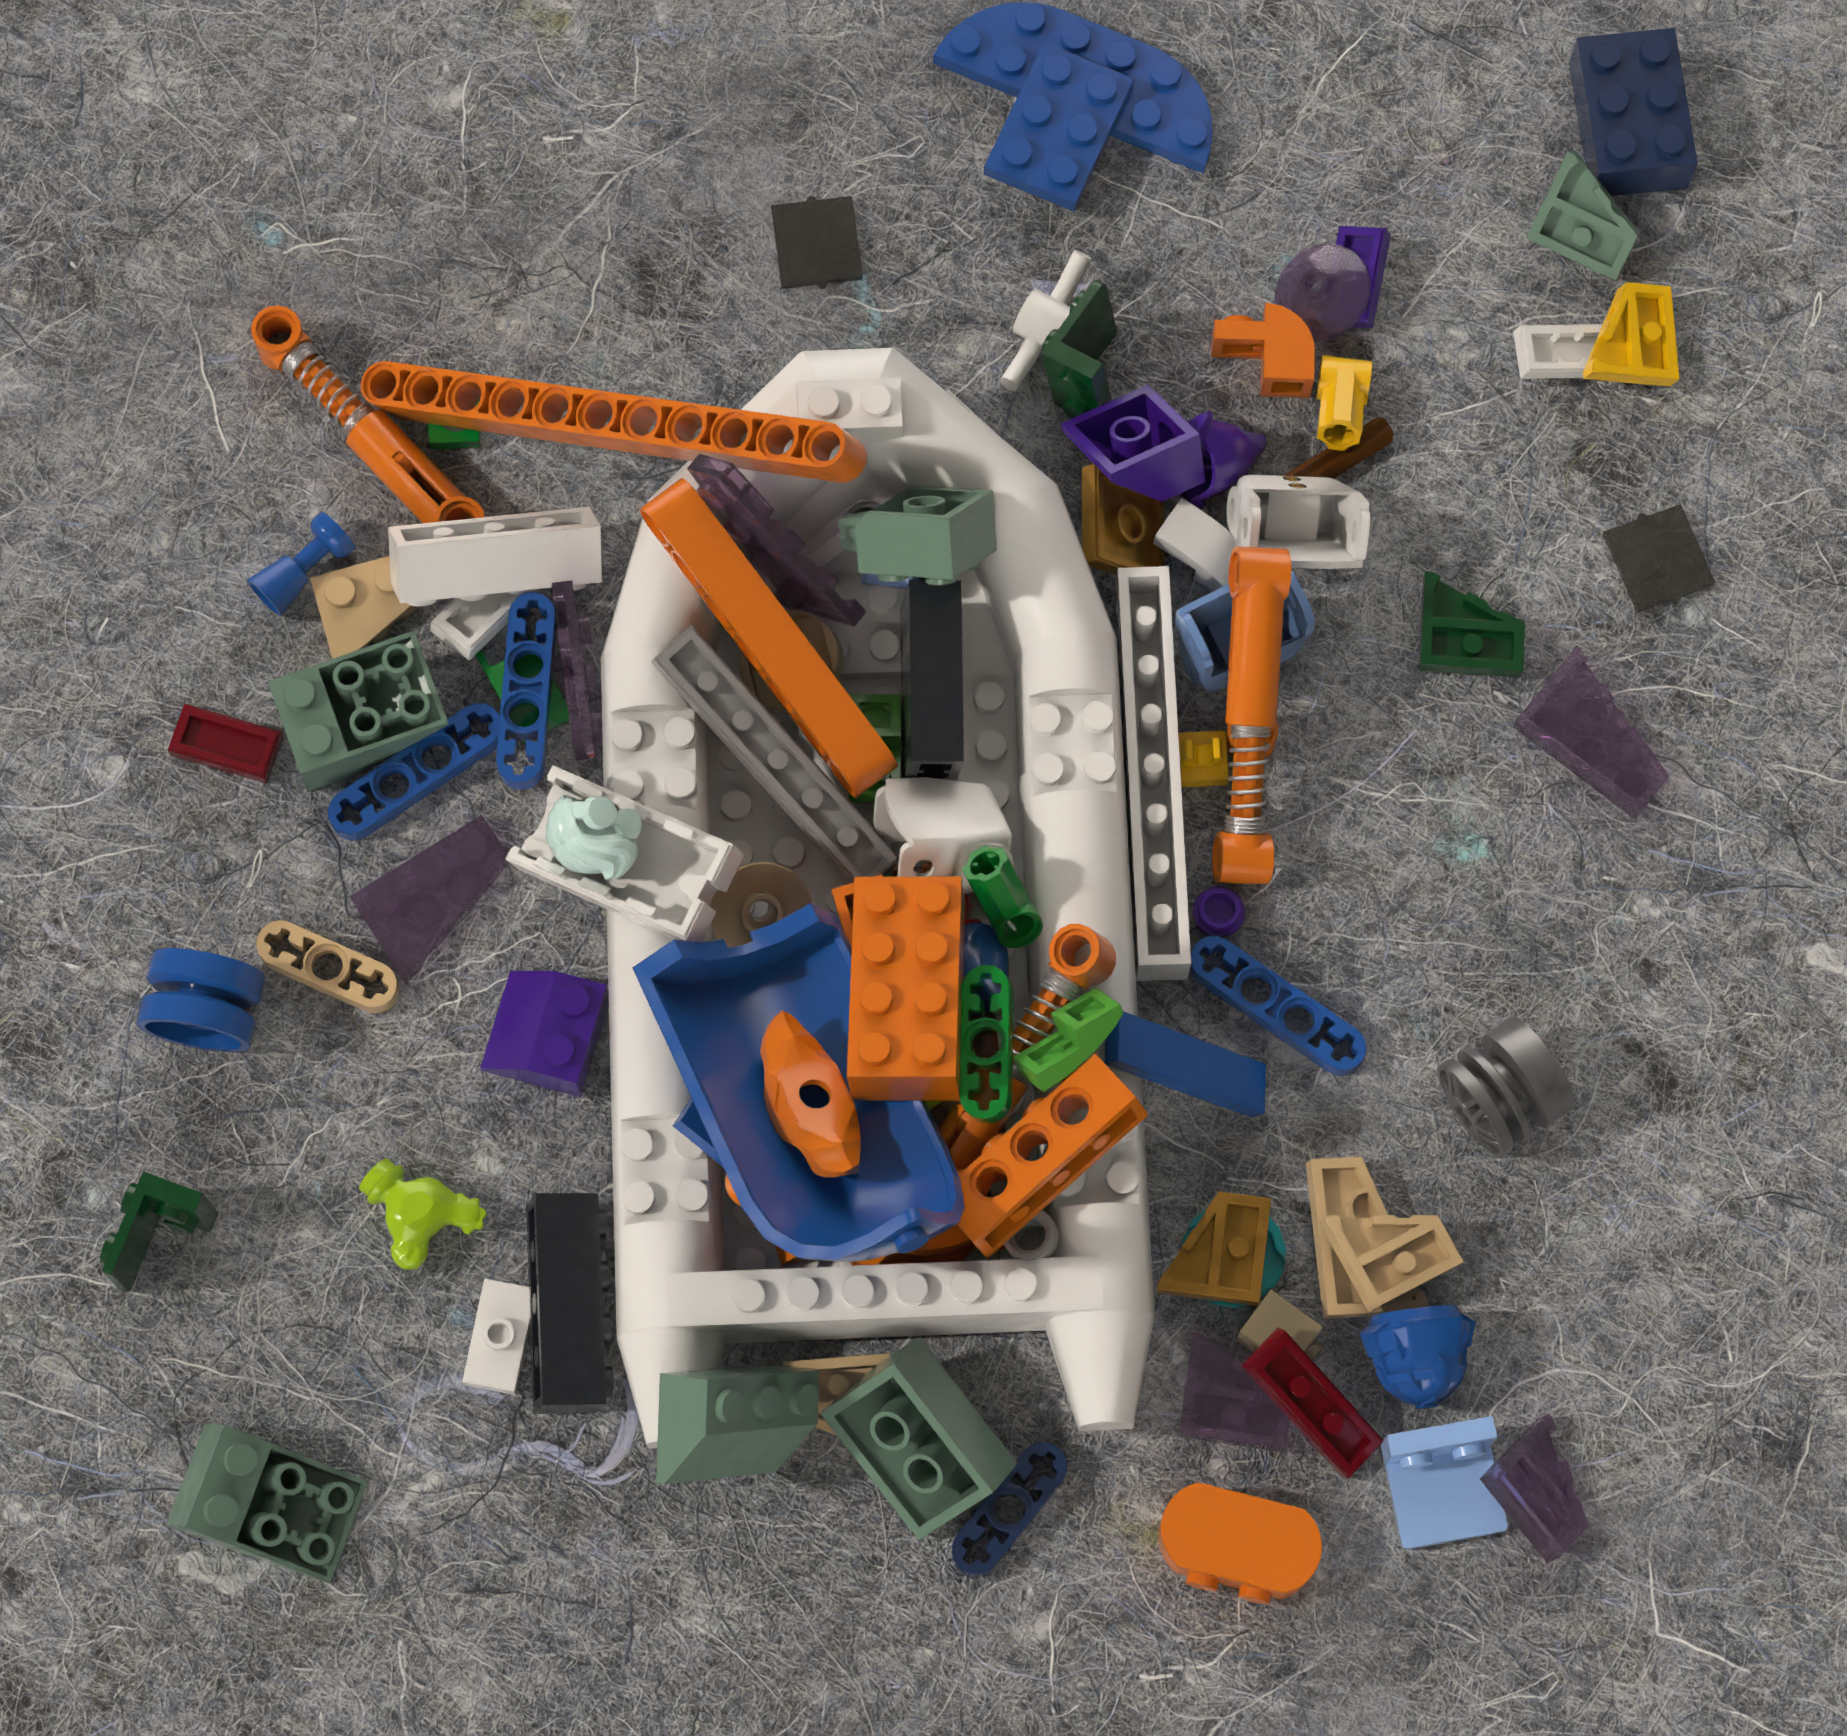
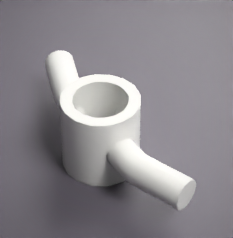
[1000,250,1092,391]

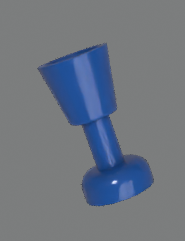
[246,511,356,617]

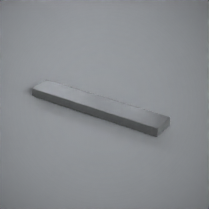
[651,625,899,883]

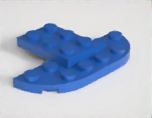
[933,2,1213,212]

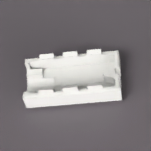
[505,765,744,943]

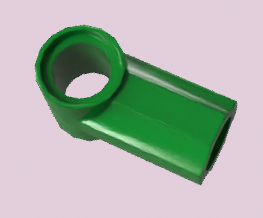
[962,845,1043,948]

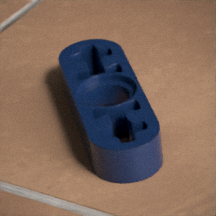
[951,1442,1067,1578]

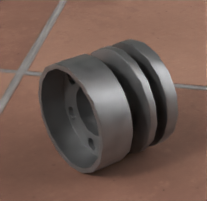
[1437,1017,1576,1158]

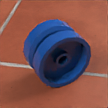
[136,948,266,1052]

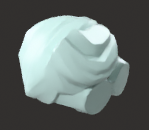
[546,795,642,880]

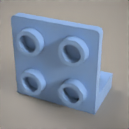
[1381,1416,1508,1550]

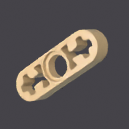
[256,920,399,1014]

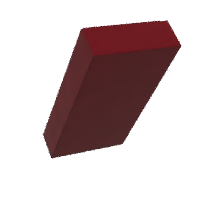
[168,703,284,784]

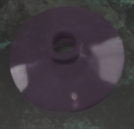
[1275,244,1371,340]

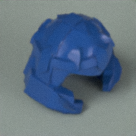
[1359,1305,1476,1409]

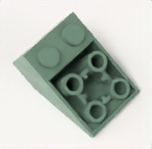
[268,630,449,792]
[166,1424,368,1583]

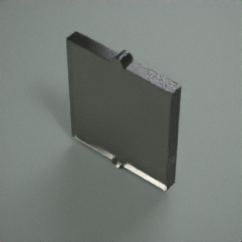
[771,196,863,289]
[1603,504,1715,613]

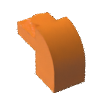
[1211,303,1315,398]

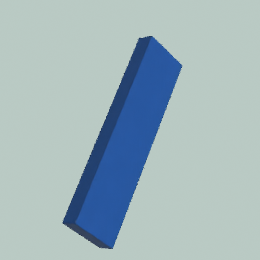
[1104,1011,1266,1117]

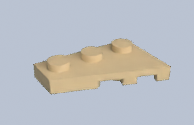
[1306,1157,1429,1319]

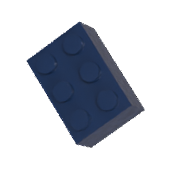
[1569,28,1698,196]

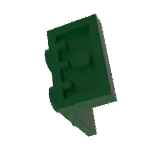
[100,1171,218,1292]

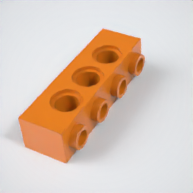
[957,1054,1148,1259]

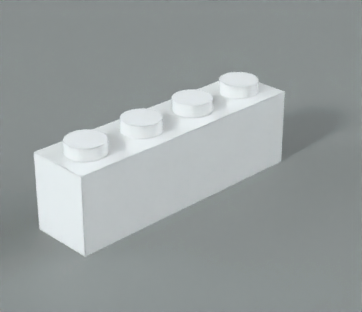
[388,507,602,606]

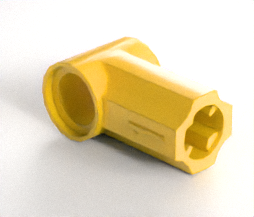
[1316,355,1372,451]

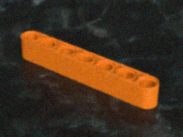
[640,478,898,798]

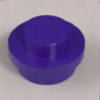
[1193,886,1245,938]

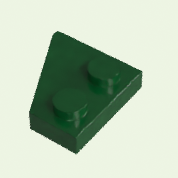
[1419,571,1525,678]

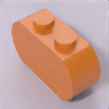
[1158,1482,1322,1605]

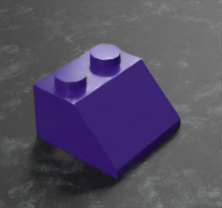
[1061,384,1206,502]
[480,971,609,1098]

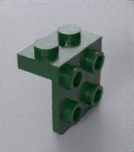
[1041,280,1117,419]

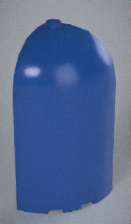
[632,903,965,1262]

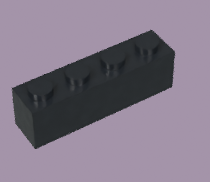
[526,1193,614,1414]

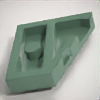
[1526,149,1640,281]

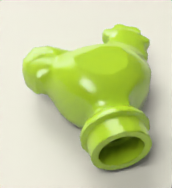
[359,1158,487,1270]

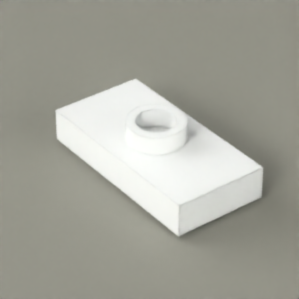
[1513,324,1603,379]
[430,592,519,661]
[462,1279,530,1395]

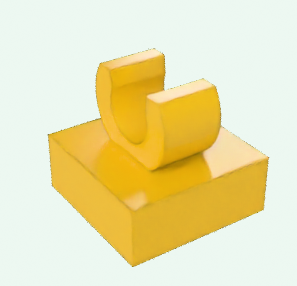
[1178,731,1229,787]

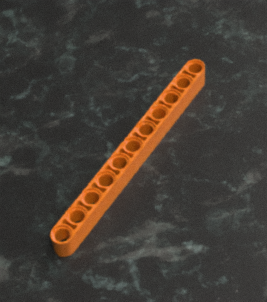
[361,361,867,483]

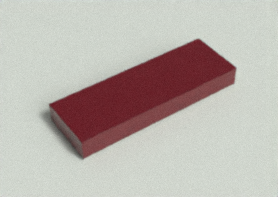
[1241,1327,1383,1479]

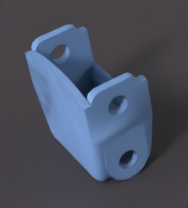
[1175,569,1316,692]

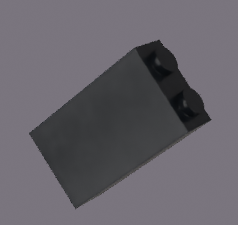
[900,577,964,781]

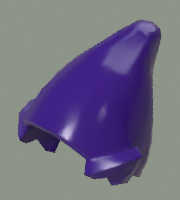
[1181,410,1267,510]

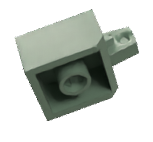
[838,485,997,585]

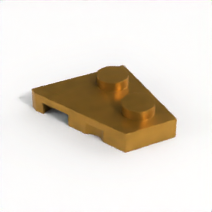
[1156,1191,1271,1306]

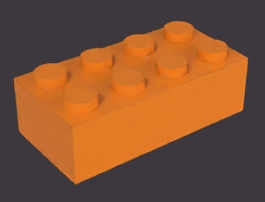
[847,876,966,1101]

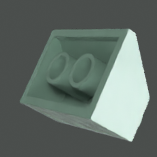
[820,1337,1018,1540]
[656,1364,819,1484]

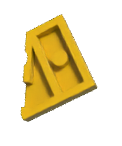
[1583,282,1680,387]

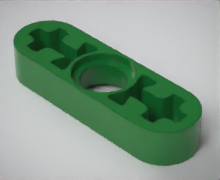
[960,965,1014,1123]

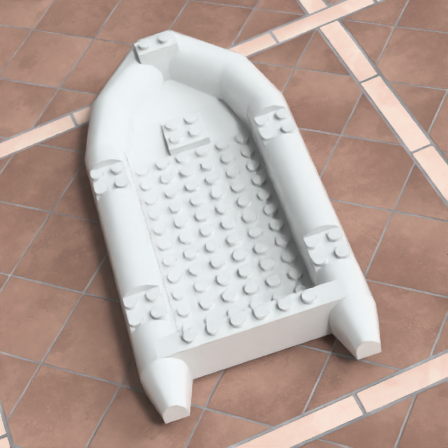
[601,348,1155,1449]

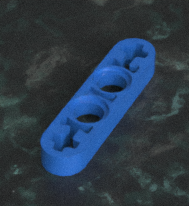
[496,592,557,790]
[328,703,500,841]
[1190,936,1366,1076]

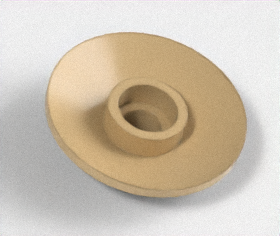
[711,862,813,948]

